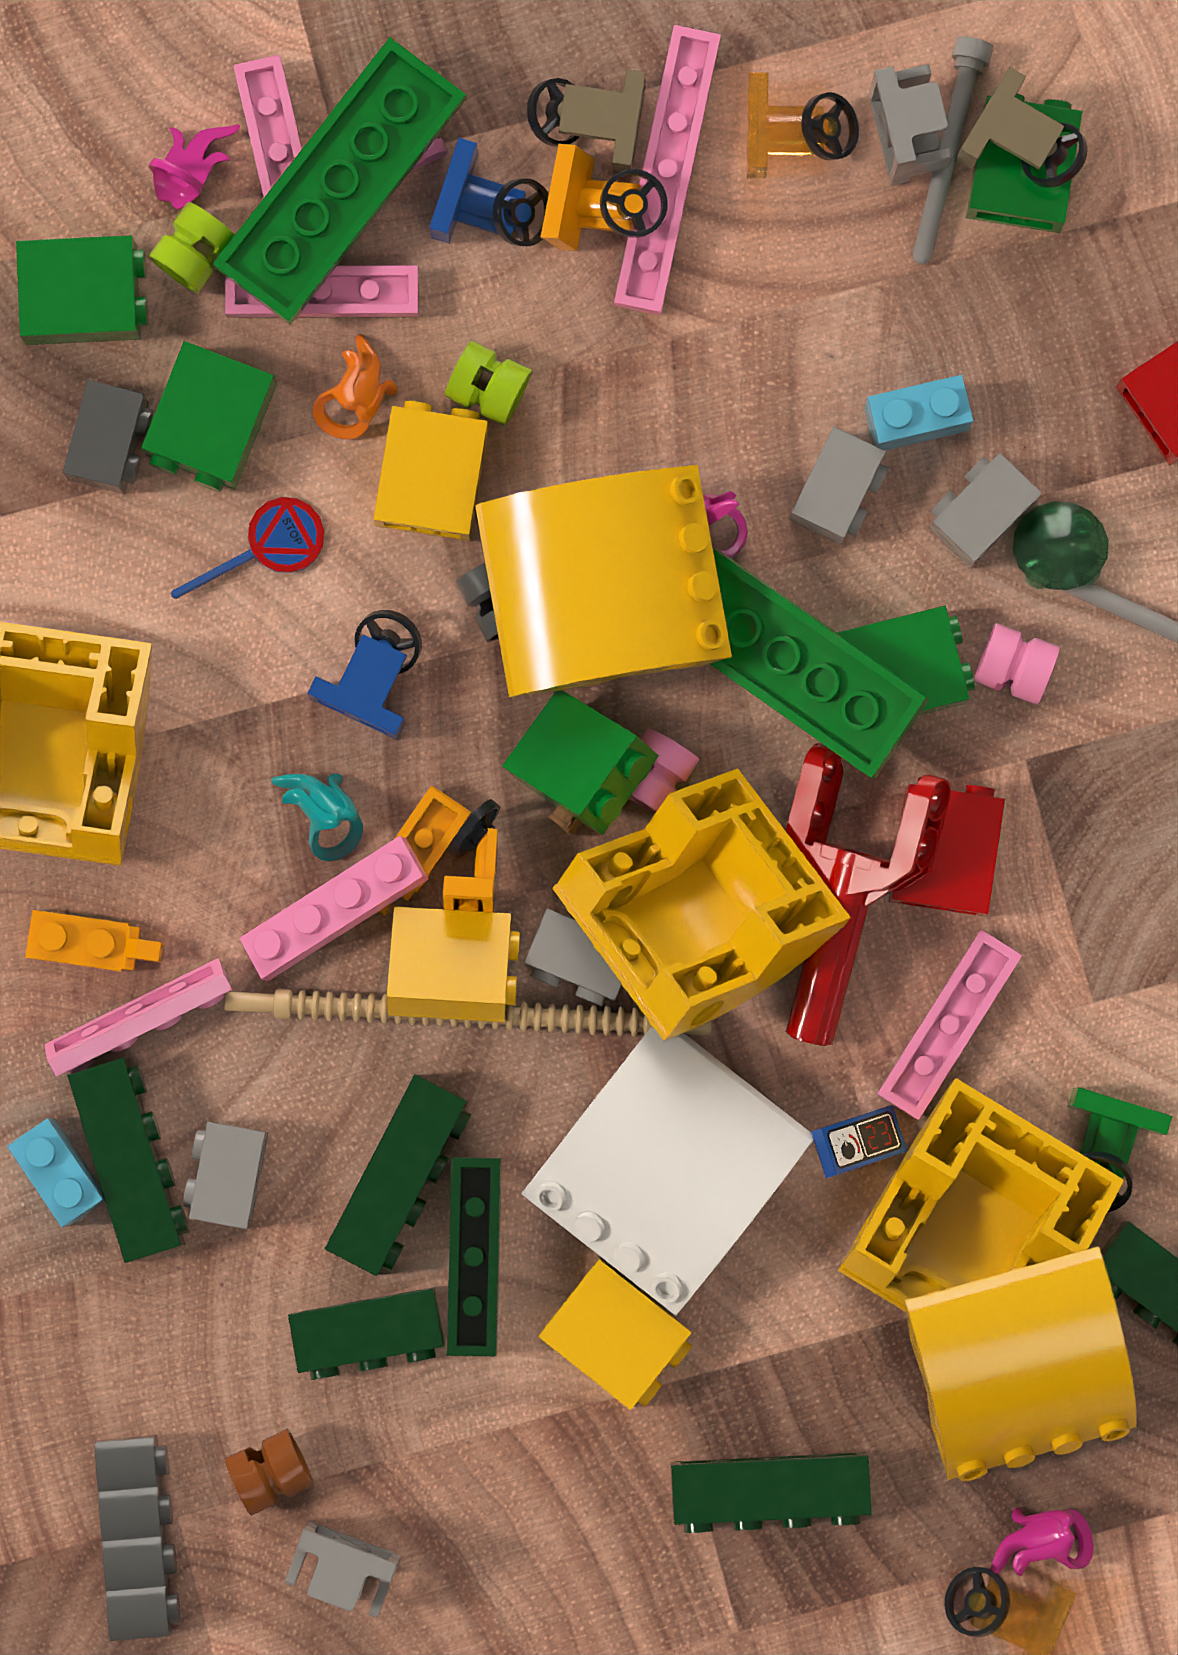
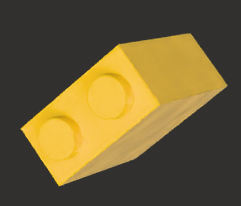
[373,401,489,542]
[387,907,520,1022]
[538,1258,693,1410]

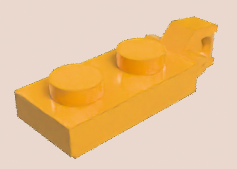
[378,785,472,916]
[25,910,164,972]

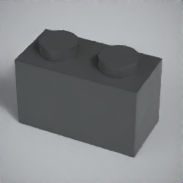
[62,380,153,494]

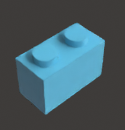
[864,375,973,451]
[7,1118,105,1227]

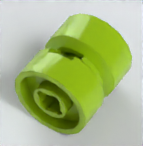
[148,202,235,294]
[444,340,533,426]

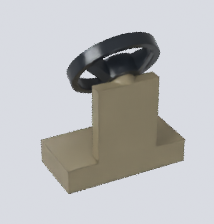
[956,66,1088,188]
[527,69,646,174]

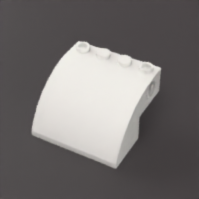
[521,1027,813,1315]

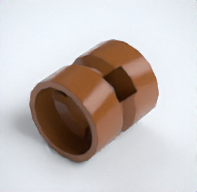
[225,1428,314,1516]

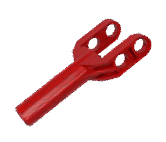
[786,743,951,1046]

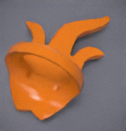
[312,334,397,440]

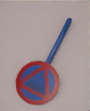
[171,497,324,599]

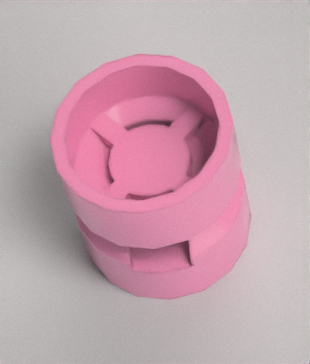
[974,623,1060,705]
[629,727,699,814]

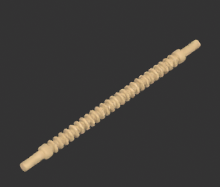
[225,989,711,1037]

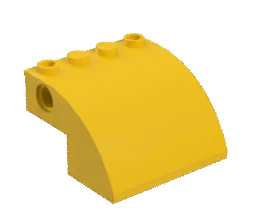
[475,465,732,697]
[0,622,152,866]
[552,768,851,1041]
[838,1078,1124,1313]
[905,1246,1137,1481]

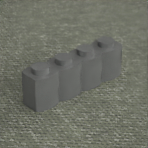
[95,1435,181,1641]

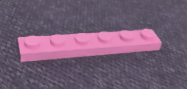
[614,25,721,316]

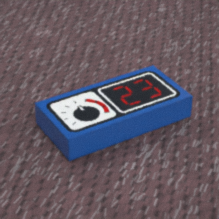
[811,1105,907,1178]

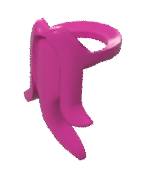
[148,124,240,210]
[703,491,748,558]
[990,1507,1094,1576]

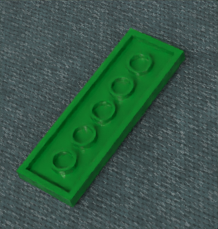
[213,37,467,325]
[710,546,930,779]

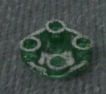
[1013,501,1109,591]

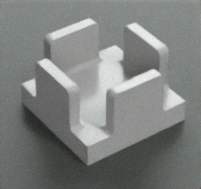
[869,64,952,186]
[284,1521,401,1618]

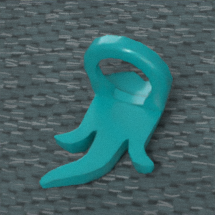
[271,773,364,862]

